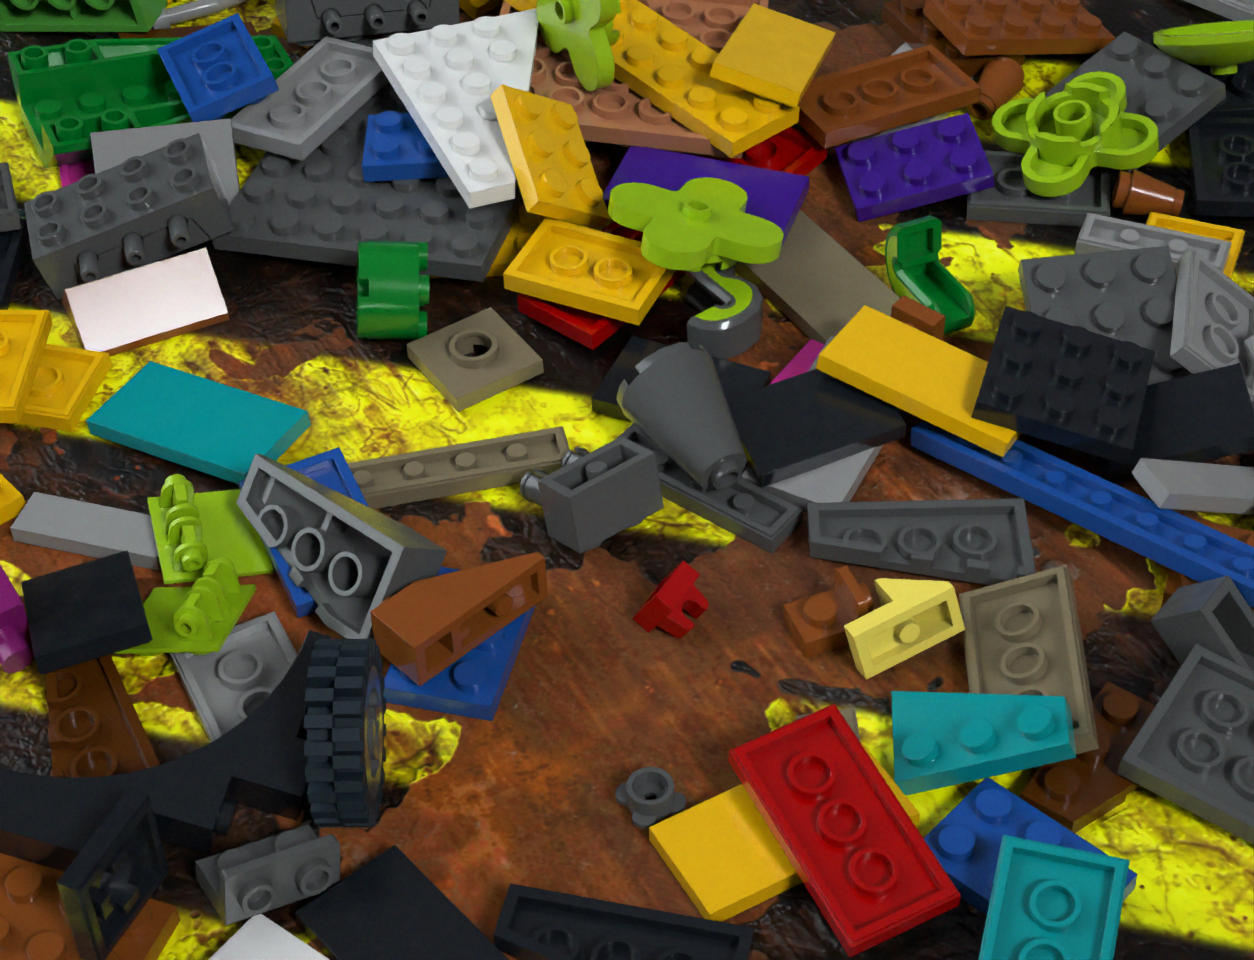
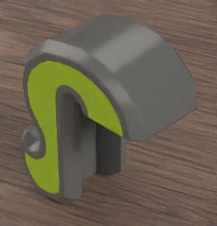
[685,262,763,360]

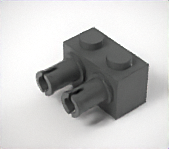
[520,436,664,553]

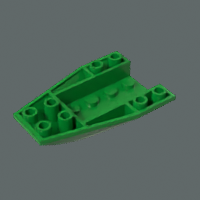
[7,35,294,168]

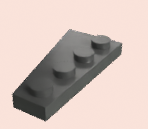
[807,498,1036,585]

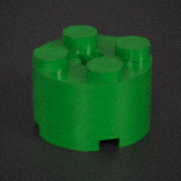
[356,241,430,340]

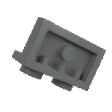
[196,824,340,925]

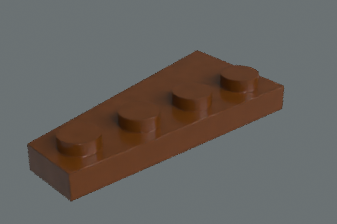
[45,654,160,778]

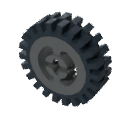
[304,639,386,828]

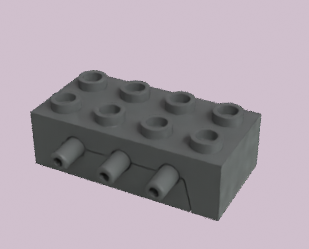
[275,0,460,46]
[24,133,235,300]

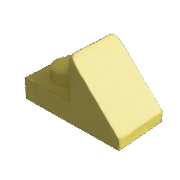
[844,578,965,680]

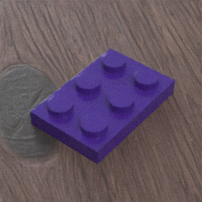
[835,113,995,222]

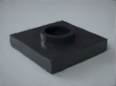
[57,787,169,960]

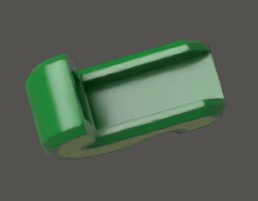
[885,215,976,334]

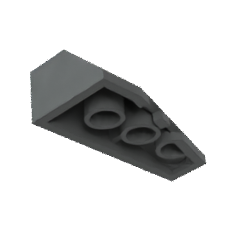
[236,454,447,639]

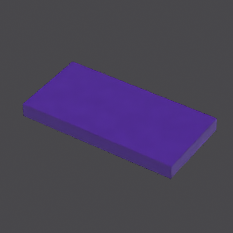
[603,146,809,246]

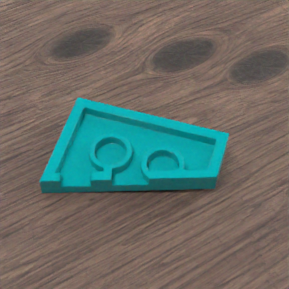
[891,691,1076,796]

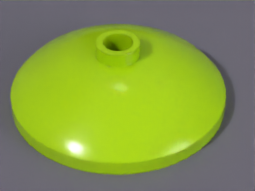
[1153,20,1254,75]

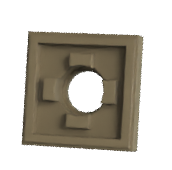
[406,307,544,412]

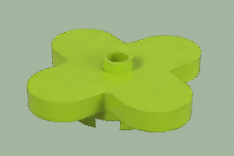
[536,0,621,91]
[992,71,1159,197]
[608,177,784,272]

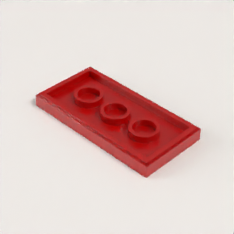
[728,704,961,958]

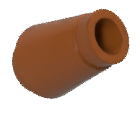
[967,57,1024,121]
[1110,169,1185,217]

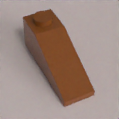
[370,552,548,686]

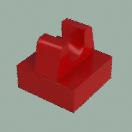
[632,560,709,638]

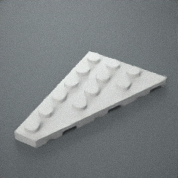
[373,8,539,209]

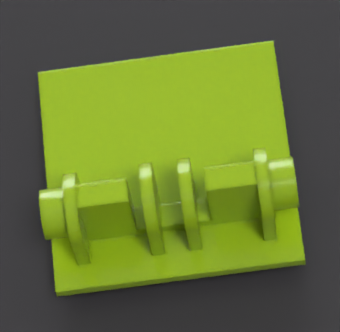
[147,474,273,584]
[115,557,257,656]

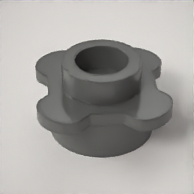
[615,767,686,829]

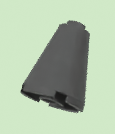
[616,342,747,490]

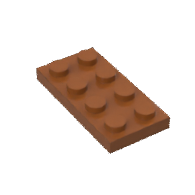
[922,0,1115,56]
[798,44,981,149]
[0,853,180,960]

